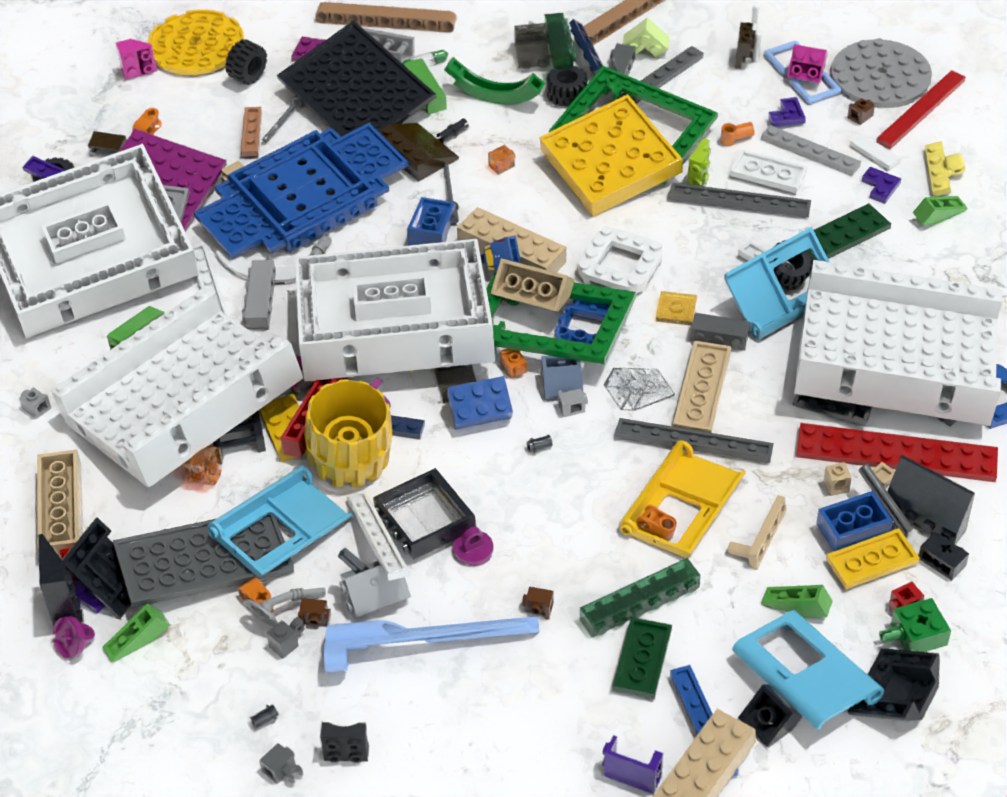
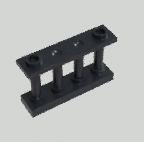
[213,411,266,460]

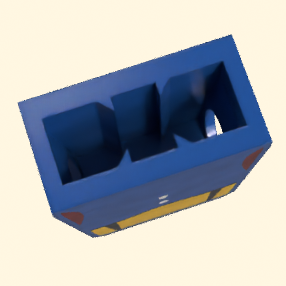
[480,235,521,271]

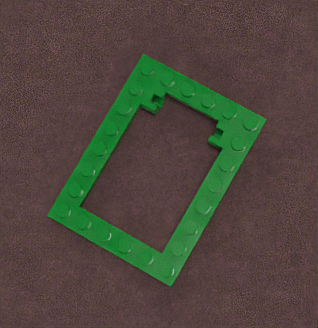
[549,66,718,185]
[486,271,636,365]

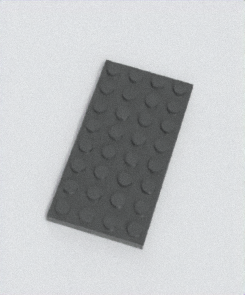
[113,514,294,608]

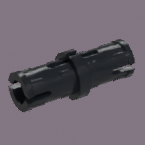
[436,118,469,143]

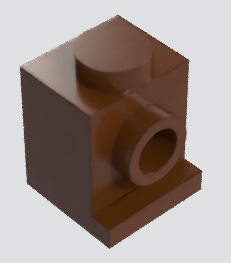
[847,98,875,125]
[522,586,554,620]
[298,598,331,627]

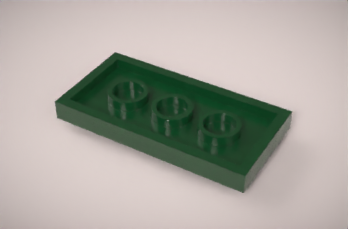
[613,617,673,699]

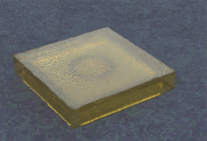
[656,291,697,325]

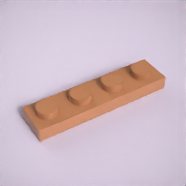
[241,107,262,157]

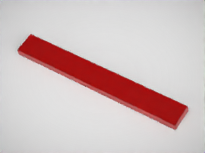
[876,70,966,149]

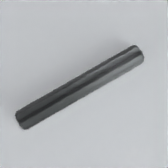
[859,464,913,535]

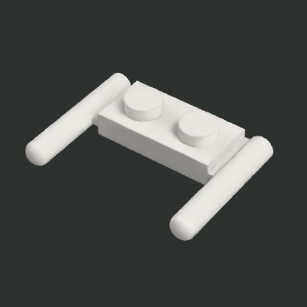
[750,5,762,63]

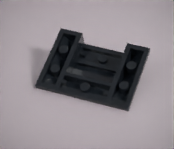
[792,394,873,427]
[62,517,131,618]
[847,648,940,721]

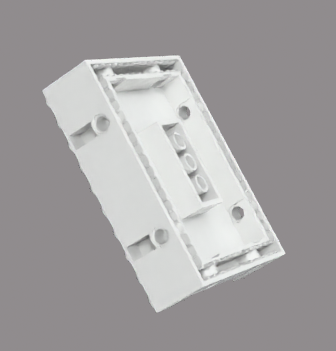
[0,144,199,338]
[295,239,495,382]
[794,260,1003,426]
[50,288,303,488]

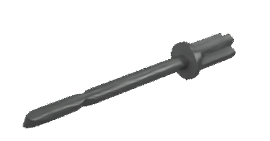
[262,96,303,143]
[444,163,459,224]

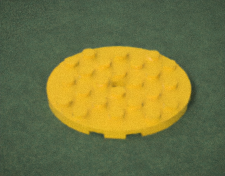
[148,9,245,76]

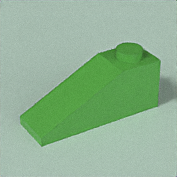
[913,196,968,225]
[761,585,833,618]
[103,604,170,662]

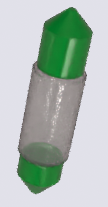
[402,49,449,66]

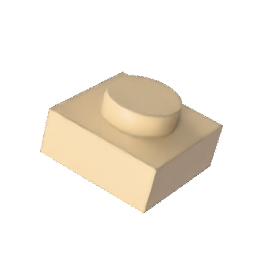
[873,462,895,488]

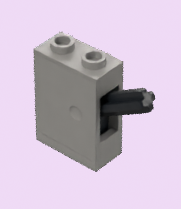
[338,548,411,617]

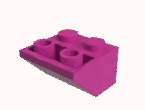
[116,39,157,80]
[787,44,828,83]

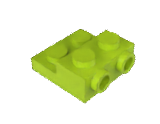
[687,138,711,186]

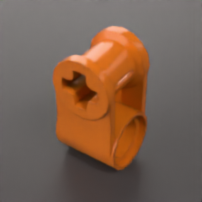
[132,108,162,135]
[636,505,677,541]
[238,577,274,612]

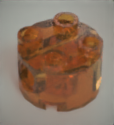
[181,446,223,485]

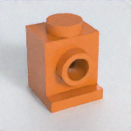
[500,349,527,379]

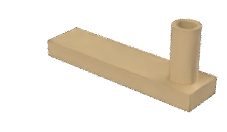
[728,495,787,569]

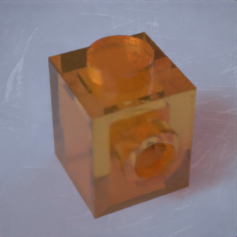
[488,145,516,175]

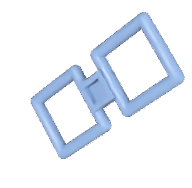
[764,41,842,104]

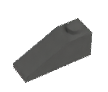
[610,43,636,76]

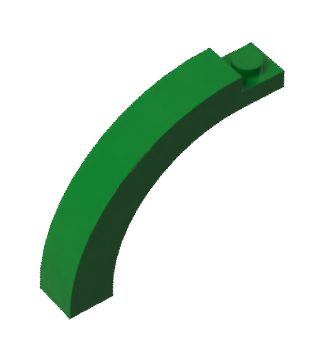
[444,57,546,105]

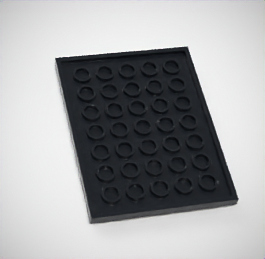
[277,20,437,137]

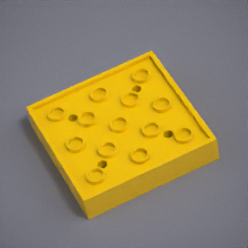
[539,94,683,217]

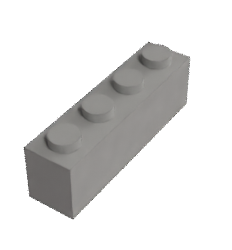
[242,260,276,329]

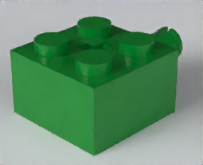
[879,598,951,652]

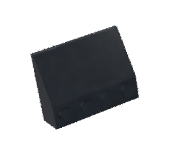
[887,455,975,545]
[38,534,84,627]

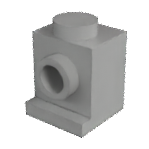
[19,387,51,419]
[558,389,588,417]

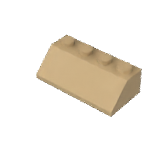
[491,259,575,312]

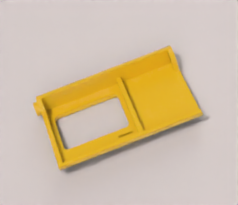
[619,440,746,557]

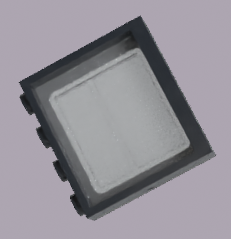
[373,468,476,560]

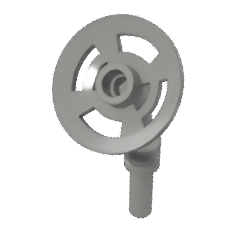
[244,587,326,627]

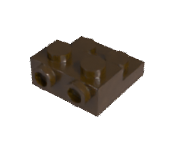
[735,22,756,69]

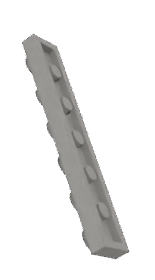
[761,125,861,176]

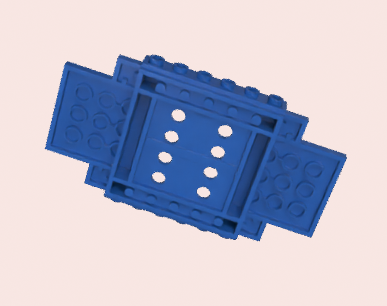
[194,123,408,259]

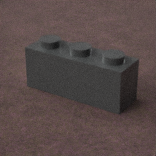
[690,312,750,350]

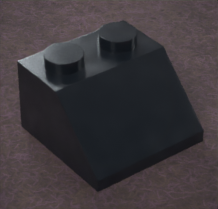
[738,684,803,747]

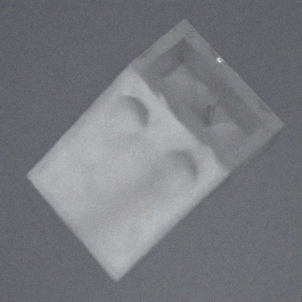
[603,367,675,411]

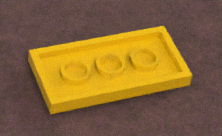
[259,394,307,462]
[826,528,920,590]

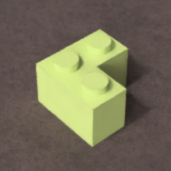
[623,17,670,58]

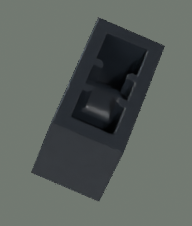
[918,532,969,581]

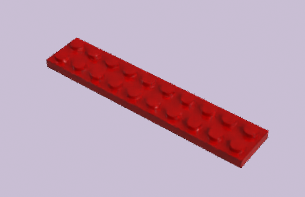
[796,423,998,482]

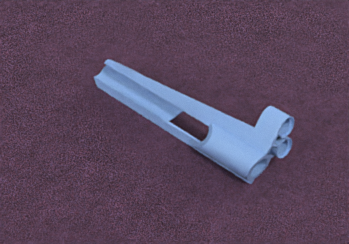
[324,616,539,673]

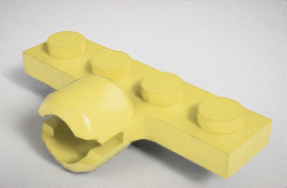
[925,141,965,197]

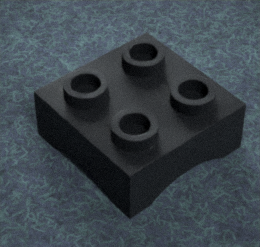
[320,722,369,763]

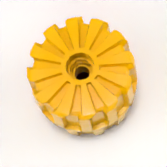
[305,379,392,488]

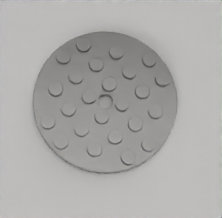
[831,38,932,108]

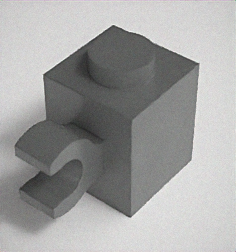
[266,617,305,659]
[259,743,303,784]

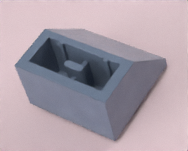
[541,355,584,399]

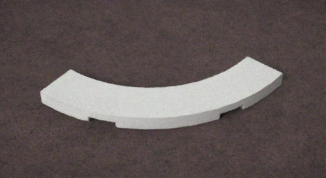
[216,249,296,284]

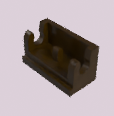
[88,131,127,153]

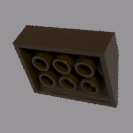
[378,123,459,182]

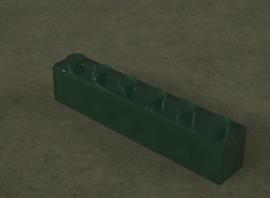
[544,13,576,70]
[580,558,701,638]

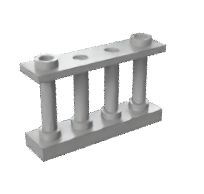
[363,28,415,63]

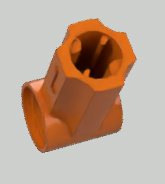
[720,122,755,146]

